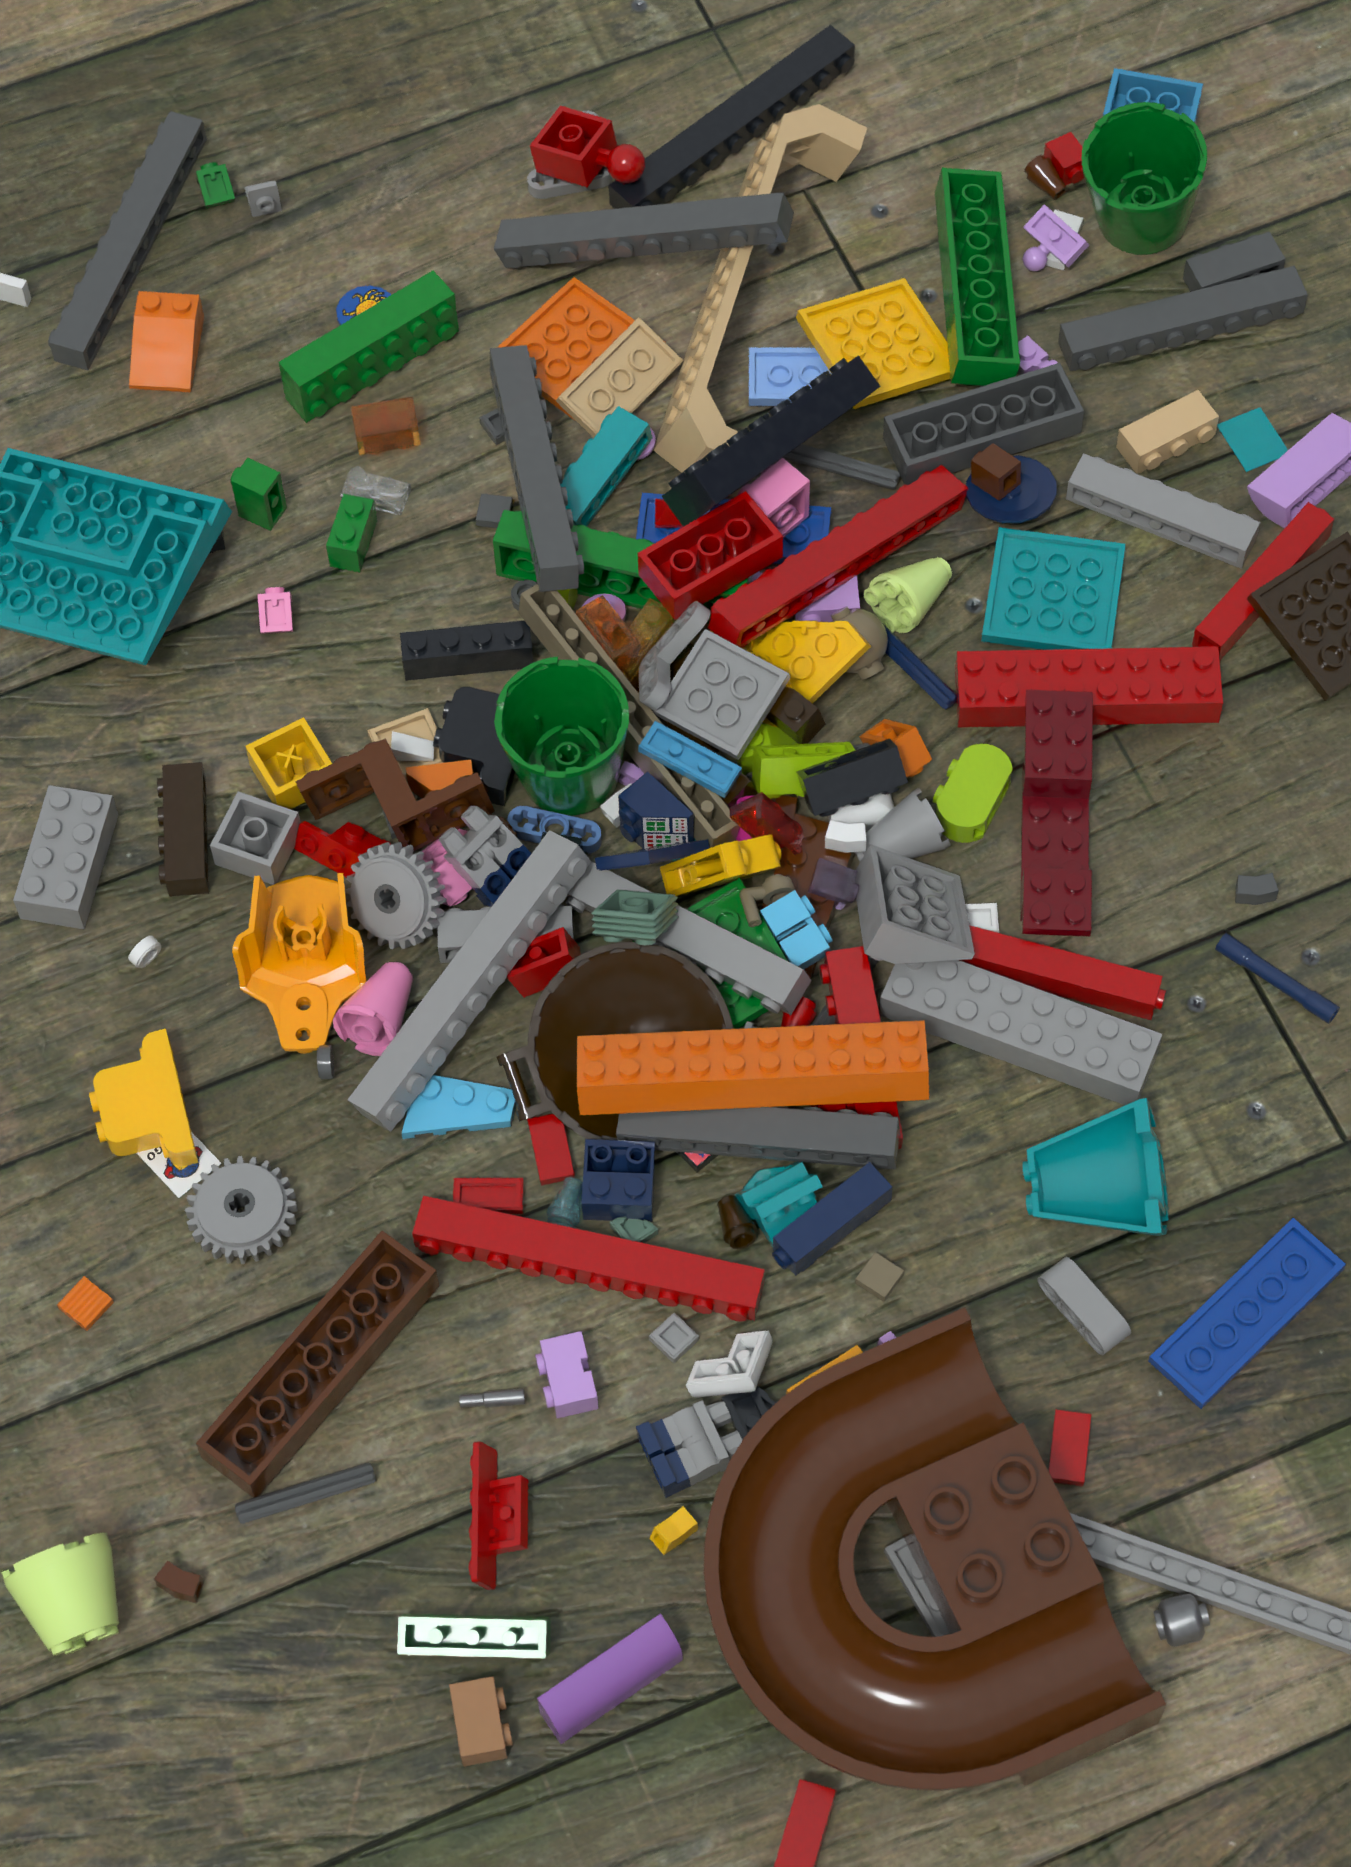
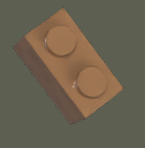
[449,1676,513,1767]

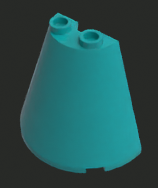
[1022,1098,1169,1236]

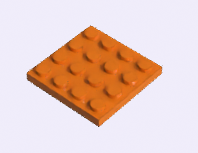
[497,277,666,423]

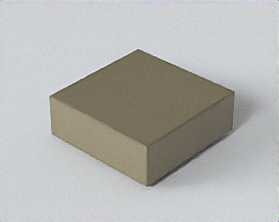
[855,1252,904,1302]

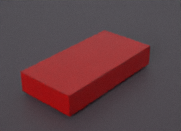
[527,1114,575,1186]
[453,1178,524,1214]
[1048,1410,1091,1486]

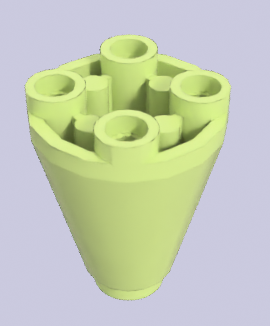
[863,557,952,633]

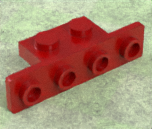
[294,821,391,878]
[469,1441,528,1590]

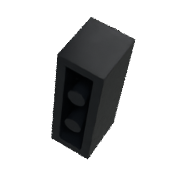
[796,738,908,817]

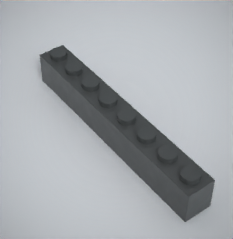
[1058,266,1308,372]
[616,1106,900,1170]

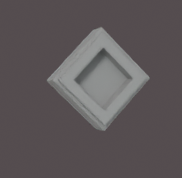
[649,1313,699,1364]

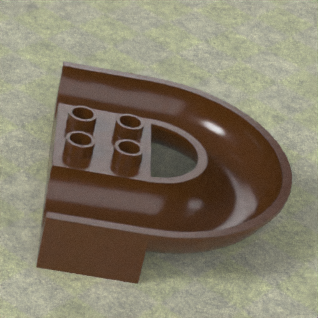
[704,1307,1166,1791]

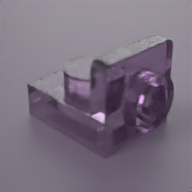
[808,858,859,910]

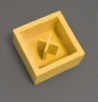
[245,717,332,809]

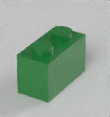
[231,457,287,531]
[326,494,377,573]

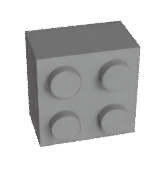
[210,791,301,885]

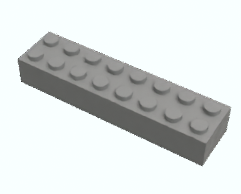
[879,960,1162,1105]

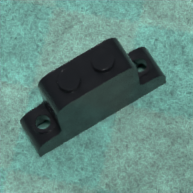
[433,687,515,807]

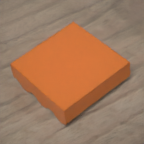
[57,1276,114,1331]

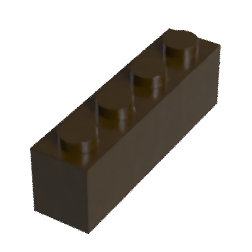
[157,762,209,897]

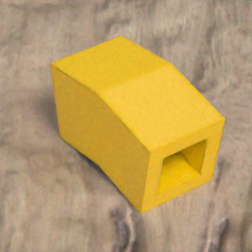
[650,1506,698,1555]

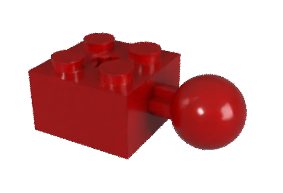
[530,105,646,187]

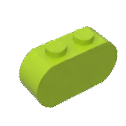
[933,744,1013,843]

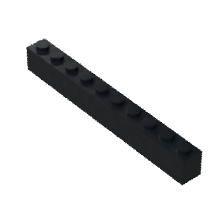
[608,24,855,209]

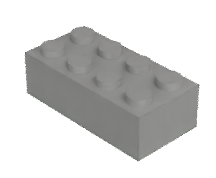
[13,785,119,930]

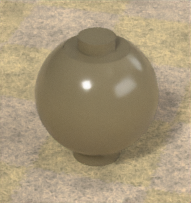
[831,606,888,680]

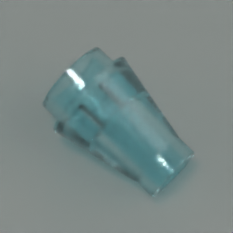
[546,1177,583,1228]

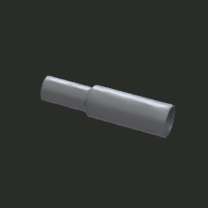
[459,1388,525,1408]

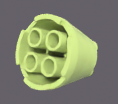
[1,1533,119,1656]

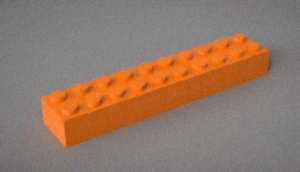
[577,1020,929,1115]

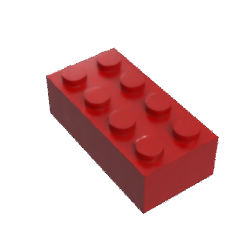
[637,491,783,620]

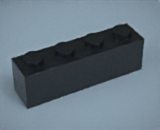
[400,620,534,681]

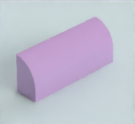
[1247,413,1351,528]

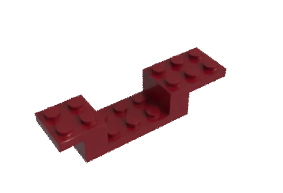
[1020,690,1093,937]

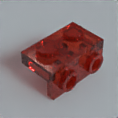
[730,792,803,855]

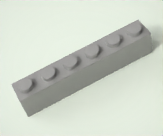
[1066,453,1260,569]

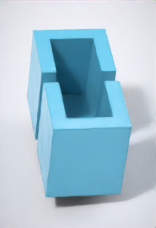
[760,890,833,969]

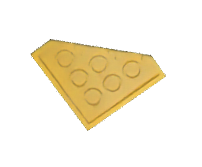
[710,621,872,727]

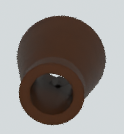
[1024,155,1068,200]

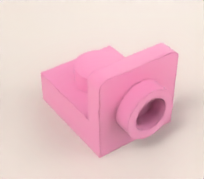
[258,587,293,634]

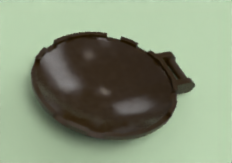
[496,942,733,1140]

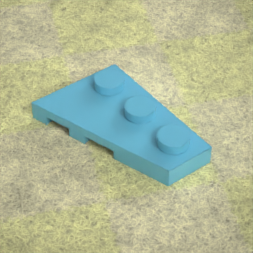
[401,1075,516,1139]

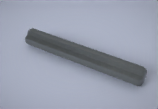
[783,444,900,490]
[235,1463,376,1524]

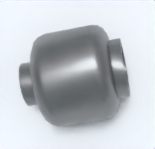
[1153,1594,1210,1647]

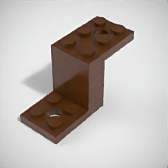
[295,738,495,851]

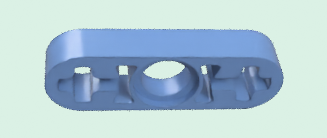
[508,806,602,854]

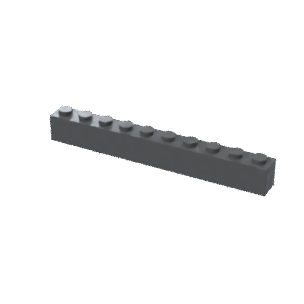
[48,111,207,371]
[494,192,794,268]
[490,345,584,592]

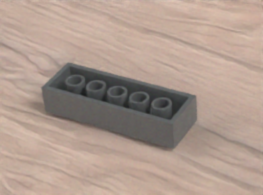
[883,363,1084,485]

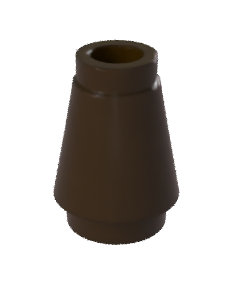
[717,1195,757,1249]

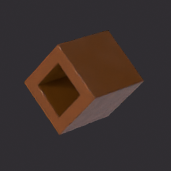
[971,443,1021,500]

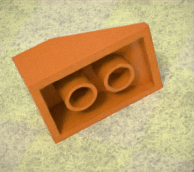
[129,291,204,392]

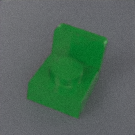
[196,162,235,208]

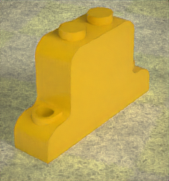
[660,834,781,897]
[89,1029,198,1167]

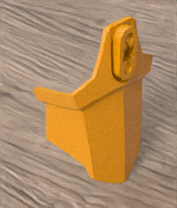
[232,873,366,1054]

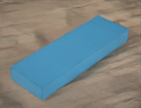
[638,721,742,798]

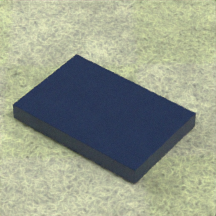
[595,839,709,871]

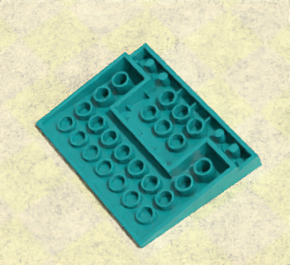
[0,448,232,666]

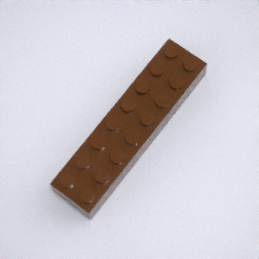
[196,1231,439,1498]

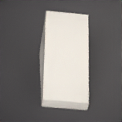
[391,731,434,761]

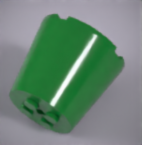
[1082,102,1207,255]
[494,657,629,816]

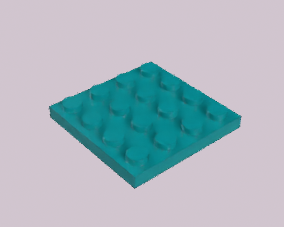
[981,527,1126,650]

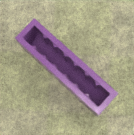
[537,1614,683,1744]

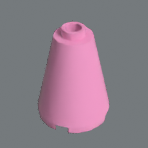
[333,962,413,1056]

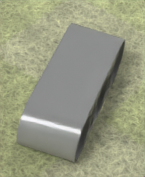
[1037,1257,1131,1355]

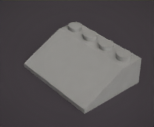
[853,845,975,964]

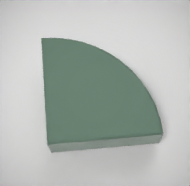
[609,1217,658,1243]

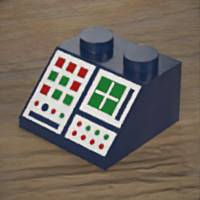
[618,771,694,849]

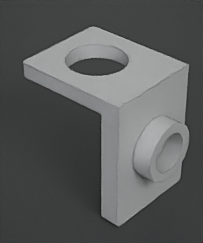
[245,181,282,218]

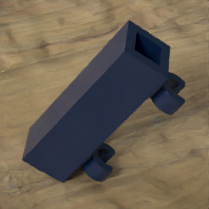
[772,1162,893,1276]

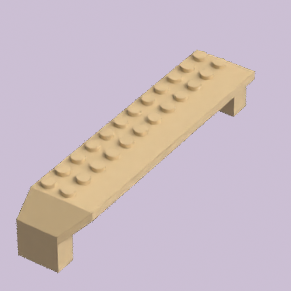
[653,104,867,498]

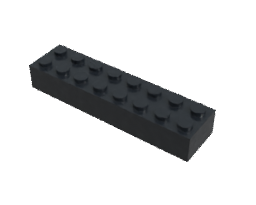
[661,355,881,527]

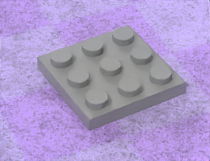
[654,629,790,760]

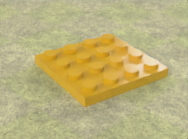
[796,278,950,409]

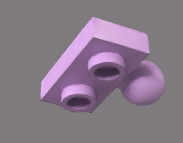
[1023,205,1089,271]

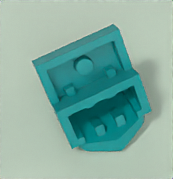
[735,1162,823,1248]

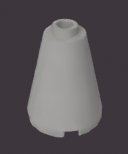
[855,788,951,861]

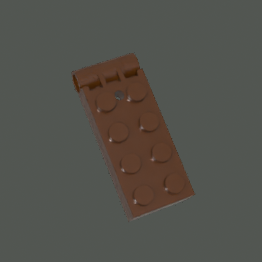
[761,814,855,978]

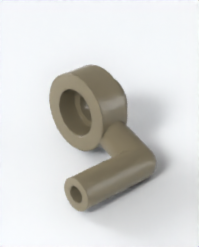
[739,874,795,927]

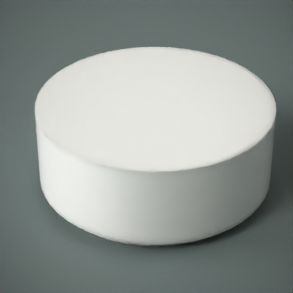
[128,935,161,968]

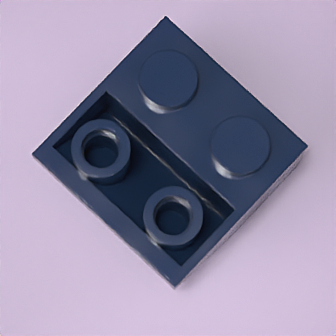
[581,1139,655,1222]

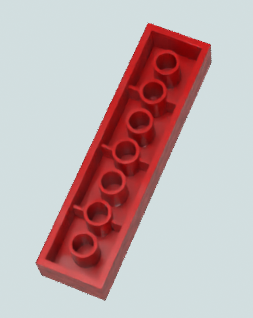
[955,646,1223,728]

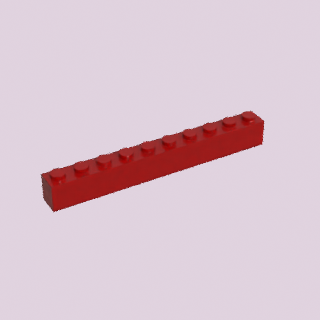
[708,465,968,648]
[412,1196,765,1322]

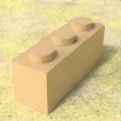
[1116,390,1219,474]

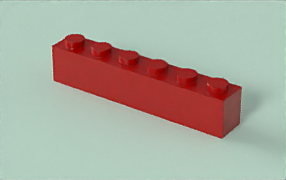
[819,946,903,1149]

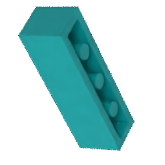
[560,406,653,526]

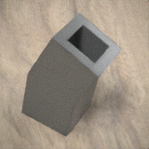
[1235,873,1279,905]

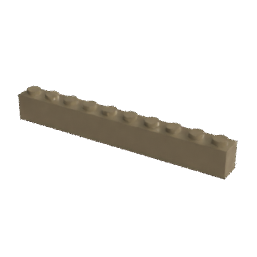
[518,584,740,848]

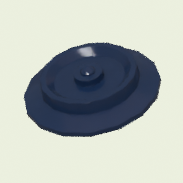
[966,455,1057,523]

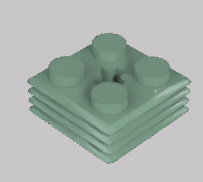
[591,890,678,945]

